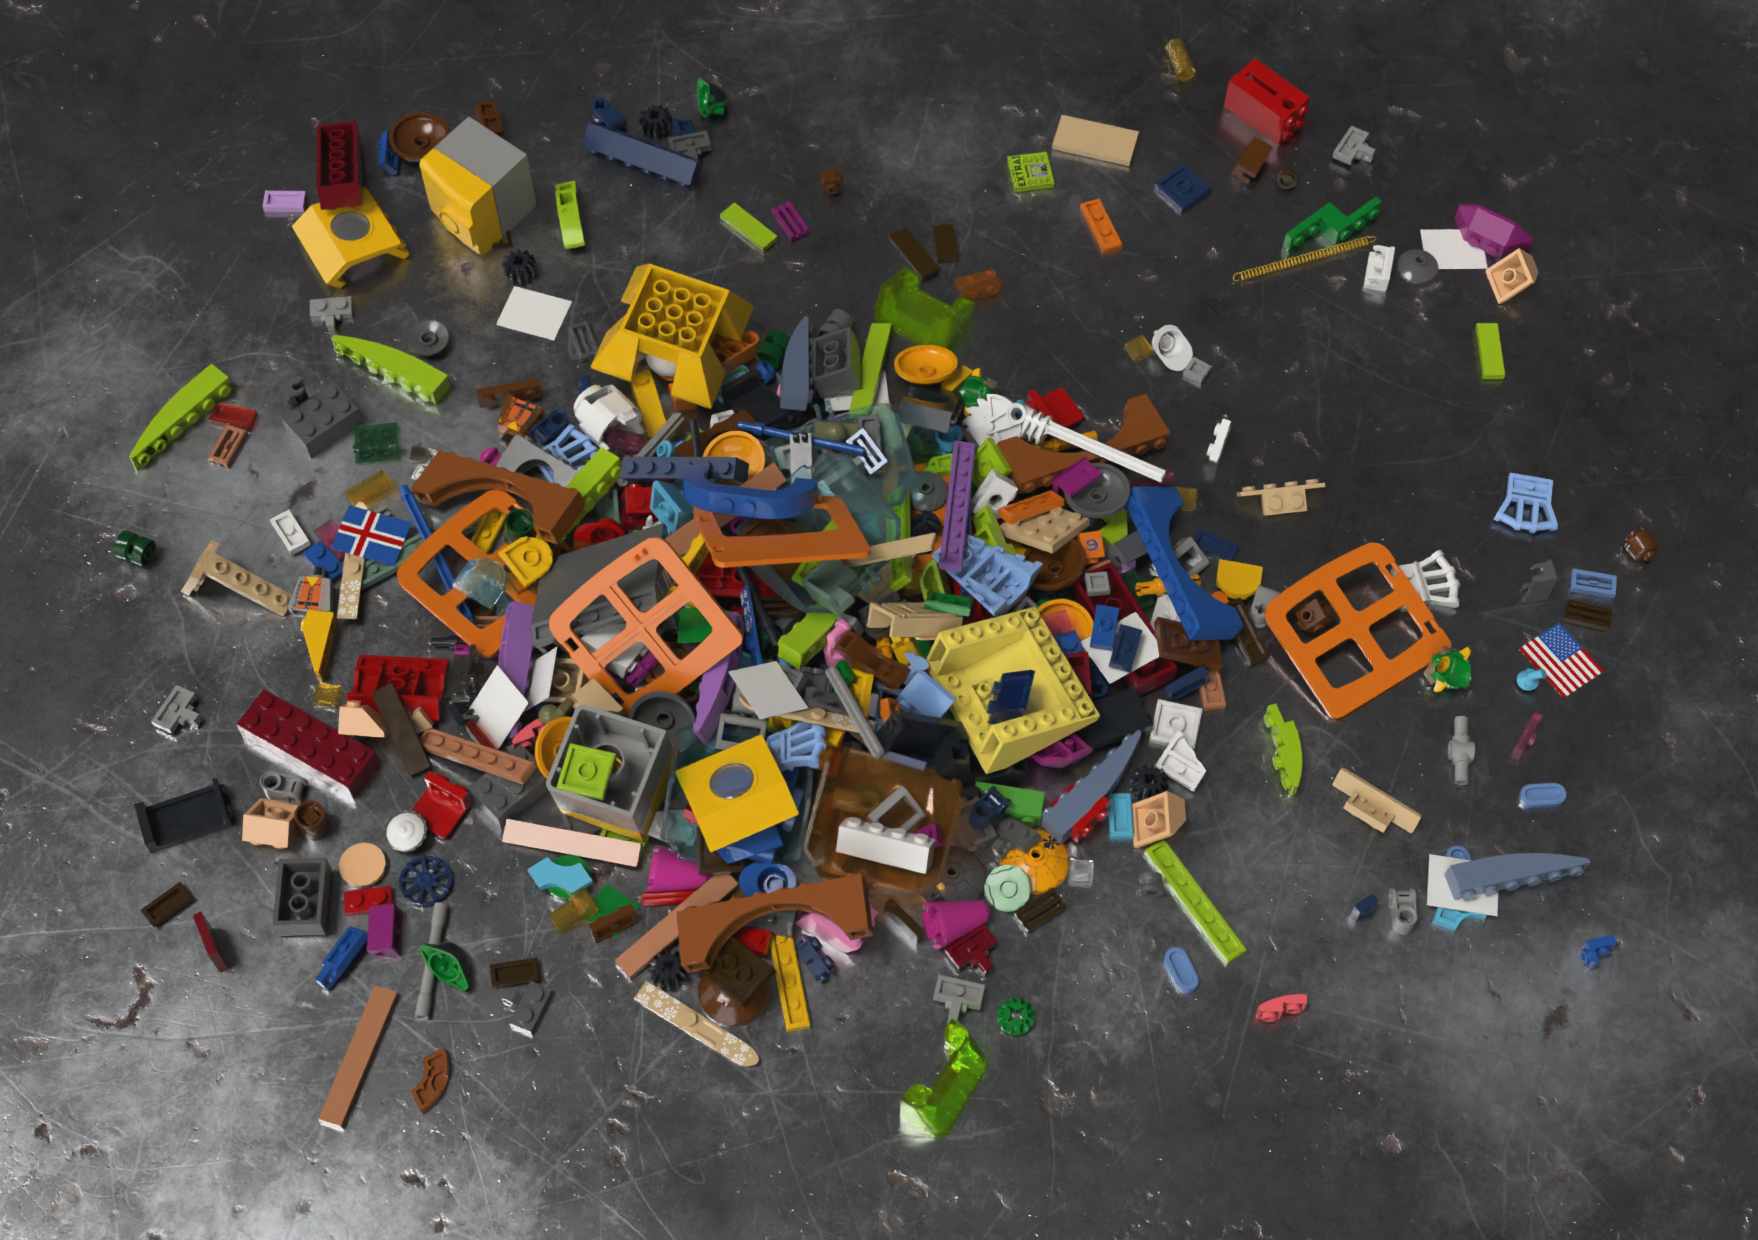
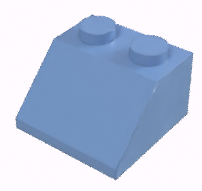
[896,669,956,718]

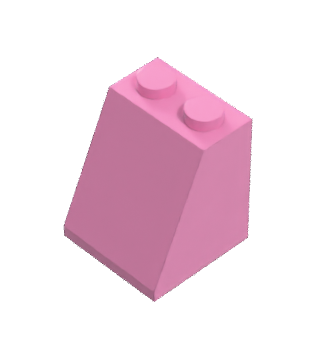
[795,906,878,953]

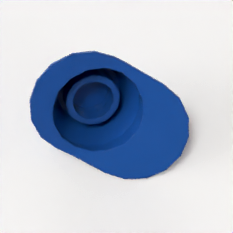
[739,863,796,897]

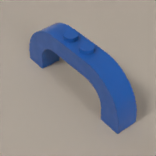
[683,464,818,519]

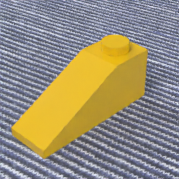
[630,369,666,439]
[301,610,338,682]

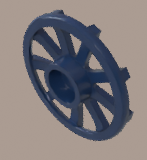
[399,855,452,906]

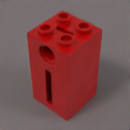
[1224,59,1310,146]

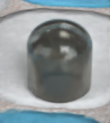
[409,445,430,464]

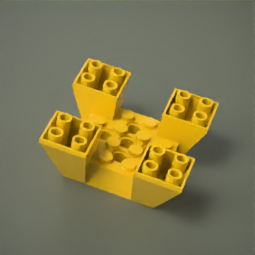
[591,263,754,409]

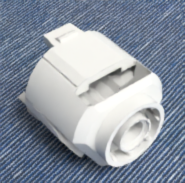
[574,385,646,454]

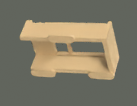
[866,602,963,640]

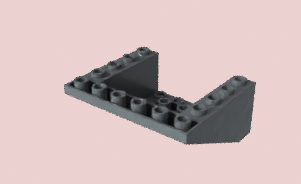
[531,523,675,659]

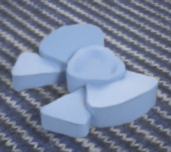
[903,652,929,686]

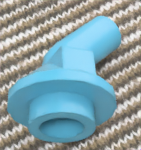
[657,440,683,457]
[1516,668,1547,691]

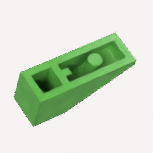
[975,781,1045,827]

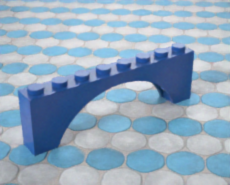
[1126,487,1244,641]

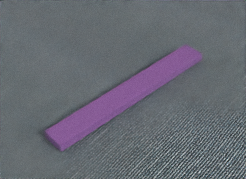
[938,440,976,572]

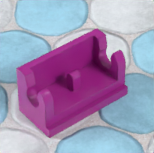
[367,904,403,957]

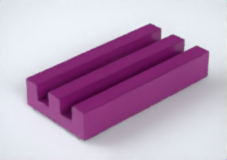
[771,201,809,241]

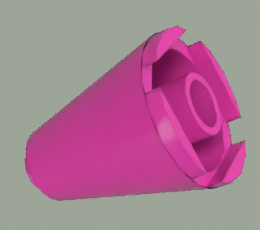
[647,845,712,892]
[922,900,990,949]

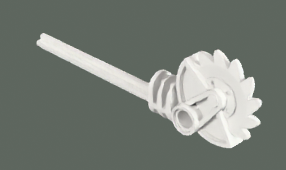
[962,394,1166,483]

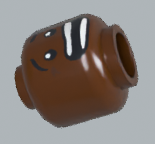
[1625,529,1659,562]

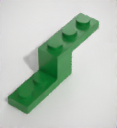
[1283,197,1382,251]

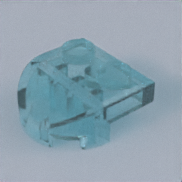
[452,558,508,610]

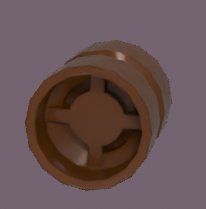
[294,800,331,841]

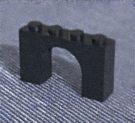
[897,383,964,433]

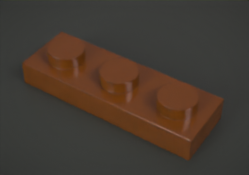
[476,378,543,408]

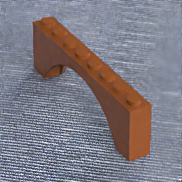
[997,394,1171,495]
[411,450,585,545]
[677,873,874,973]

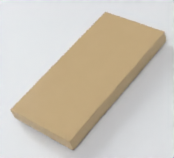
[1052,115,1139,166]

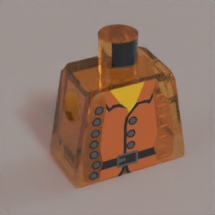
[497,395,545,447]

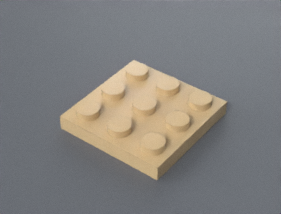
[1000,507,1090,553]

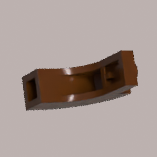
[833,630,911,689]

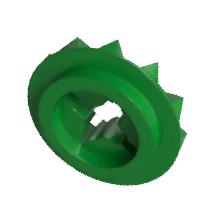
[997,997,1035,1035]

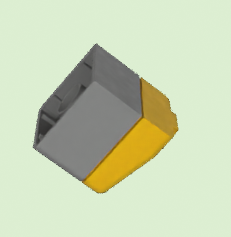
[419,117,537,256]
[546,705,676,842]

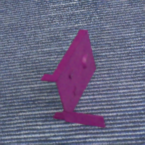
[1052,456,1103,498]

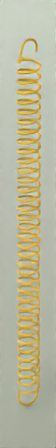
[1233,236,1376,281]

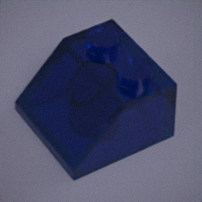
[986,670,1035,725]

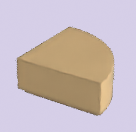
[410,706,433,734]

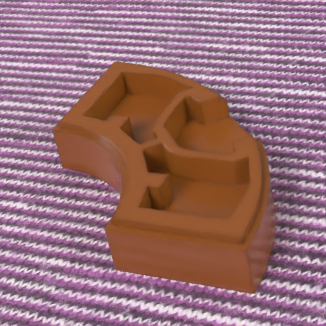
[410,1048,450,1114]

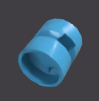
[934,424,963,457]

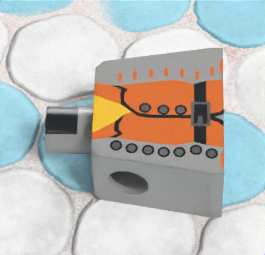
[288,567,335,617]

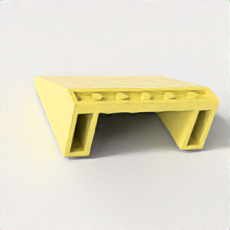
[926,607,1100,774]

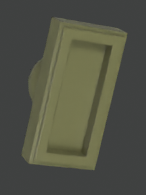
[814,422,858,445]
[538,697,574,725]

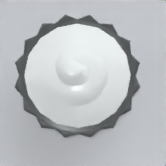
[383,809,428,853]

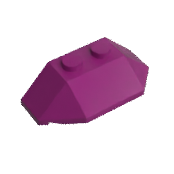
[1454,203,1534,259]
[1030,733,1092,768]

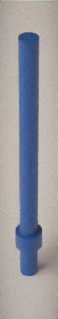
[737,421,865,456]

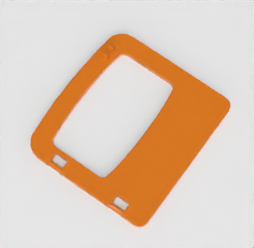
[693,492,871,568]

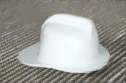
[1152,324,1193,371]

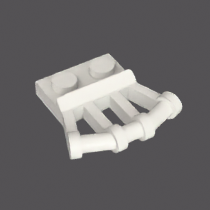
[1391,550,1460,609]

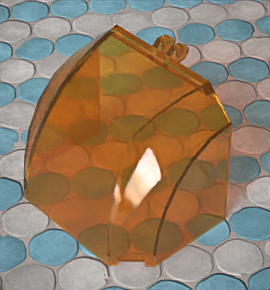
[802,746,964,900]

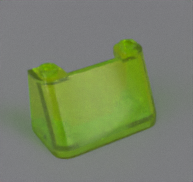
[874,267,975,348]
[900,1019,988,1139]

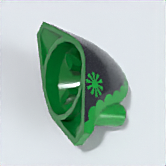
[697,77,728,118]
[418,942,472,991]

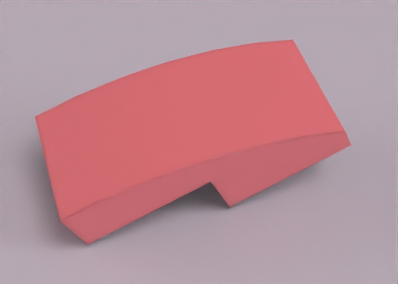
[512,718,545,752]
[1255,994,1307,1022]

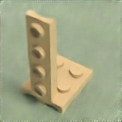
[181,540,292,616]

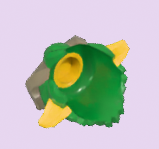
[959,368,999,418]
[1424,646,1472,692]

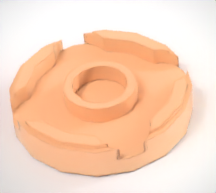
[339,843,387,889]

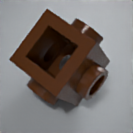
[1295,599,1336,634]

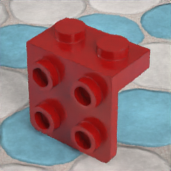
[1025,388,1083,438]
[620,484,654,515]
[411,771,472,839]
[1048,783,1110,843]

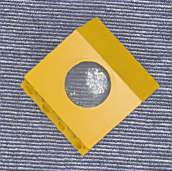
[292,187,410,289]
[675,734,799,852]

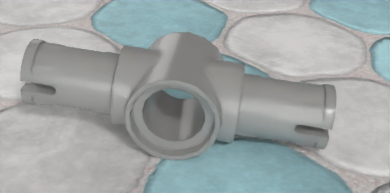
[1448,716,1475,785]

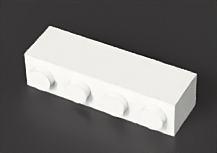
[836,817,936,874]

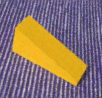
[941,365,973,393]

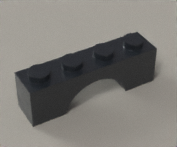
[934,741,1030,788]

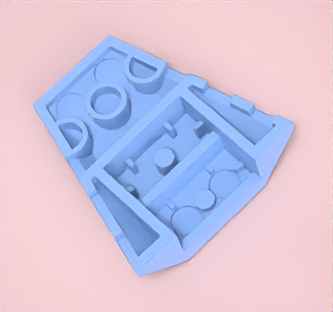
[932,534,1043,617]

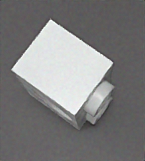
[971,469,1018,519]

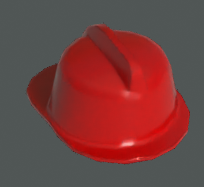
[573,518,626,549]

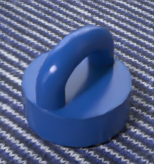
[755,361,776,384]

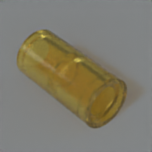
[1165,39,1196,81]
[344,470,393,506]

